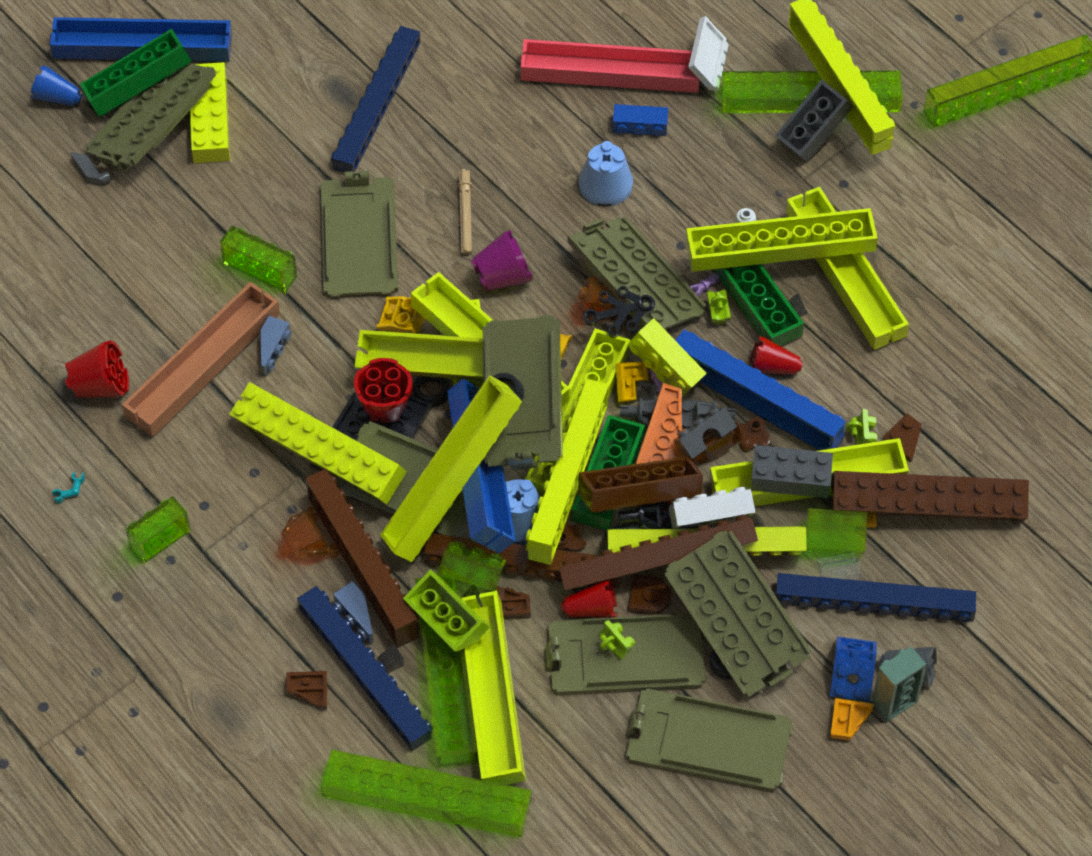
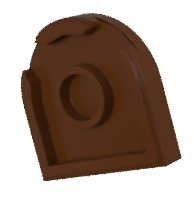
[629,574,671,615]

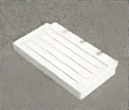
[688,16,729,92]

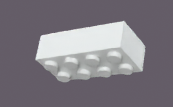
[668,487,755,529]

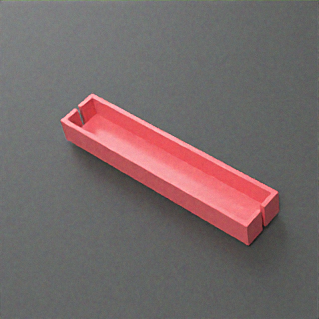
[521,39,699,93]

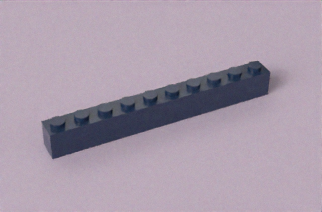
[331,26,421,173]
[776,573,977,622]
[297,586,433,751]

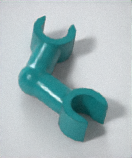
[52,471,85,504]

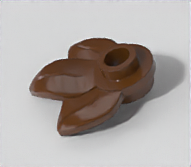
[740,417,771,452]
[557,522,587,551]

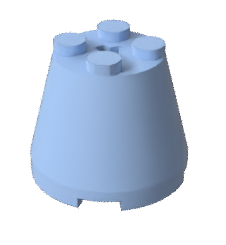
[579,141,633,206]
[506,479,540,545]

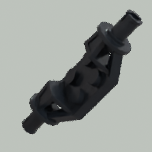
[618,503,709,529]

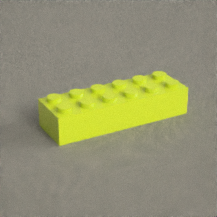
[190,62,230,163]

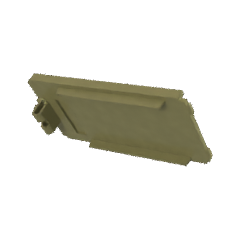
[85,63,216,172]
[321,171,398,298]
[567,216,706,329]
[483,315,563,470]
[336,421,470,538]
[664,530,811,697]
[546,614,707,695]
[626,688,793,792]

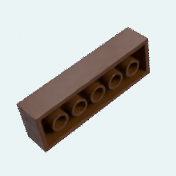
[578,456,703,513]

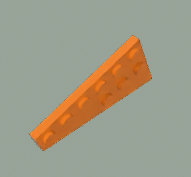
[636,383,682,505]

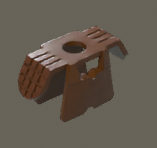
[691,422,742,466]

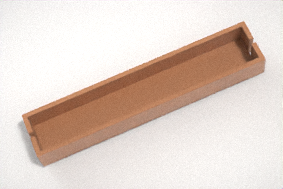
[122,282,280,437]

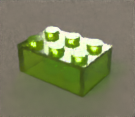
[125,496,191,564]
[806,508,868,555]
[438,541,506,592]

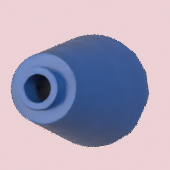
[30,65,82,106]

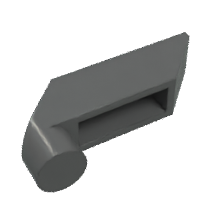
[70,152,111,185]

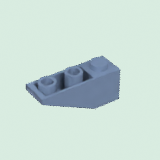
[261,316,292,376]
[333,581,374,645]

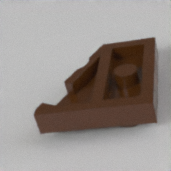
[882,413,922,462]
[489,581,531,618]
[286,671,327,709]

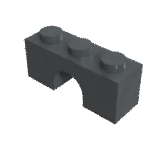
[673,406,737,459]

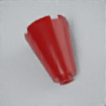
[749,336,803,375]
[561,579,618,618]

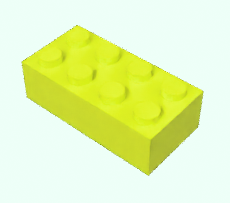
[627,318,707,397]

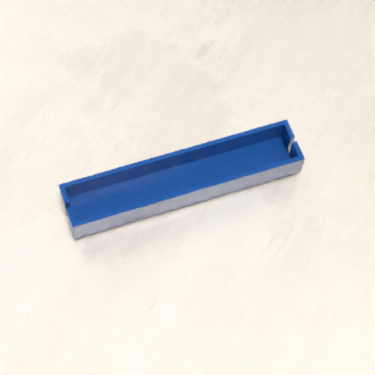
[50,17,232,62]
[675,329,846,451]
[447,379,516,554]

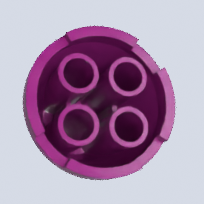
[471,230,533,291]

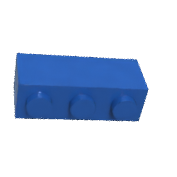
[613,104,668,136]

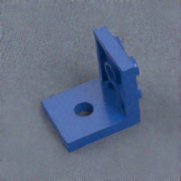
[830,636,877,702]

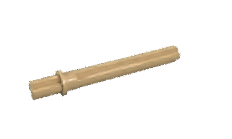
[458,169,472,255]

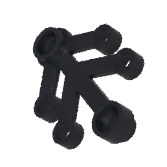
[583,286,655,338]

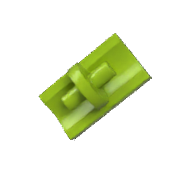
[707,290,731,325]
[846,409,877,445]
[599,620,635,660]

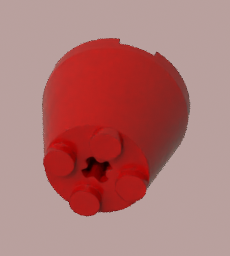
[65,340,129,398]
[354,358,412,423]

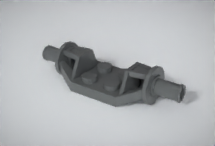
[620,398,735,430]

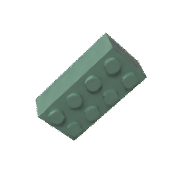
[872,647,927,722]

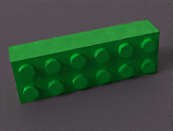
[80,29,192,117]
[713,264,804,346]
[572,415,645,530]

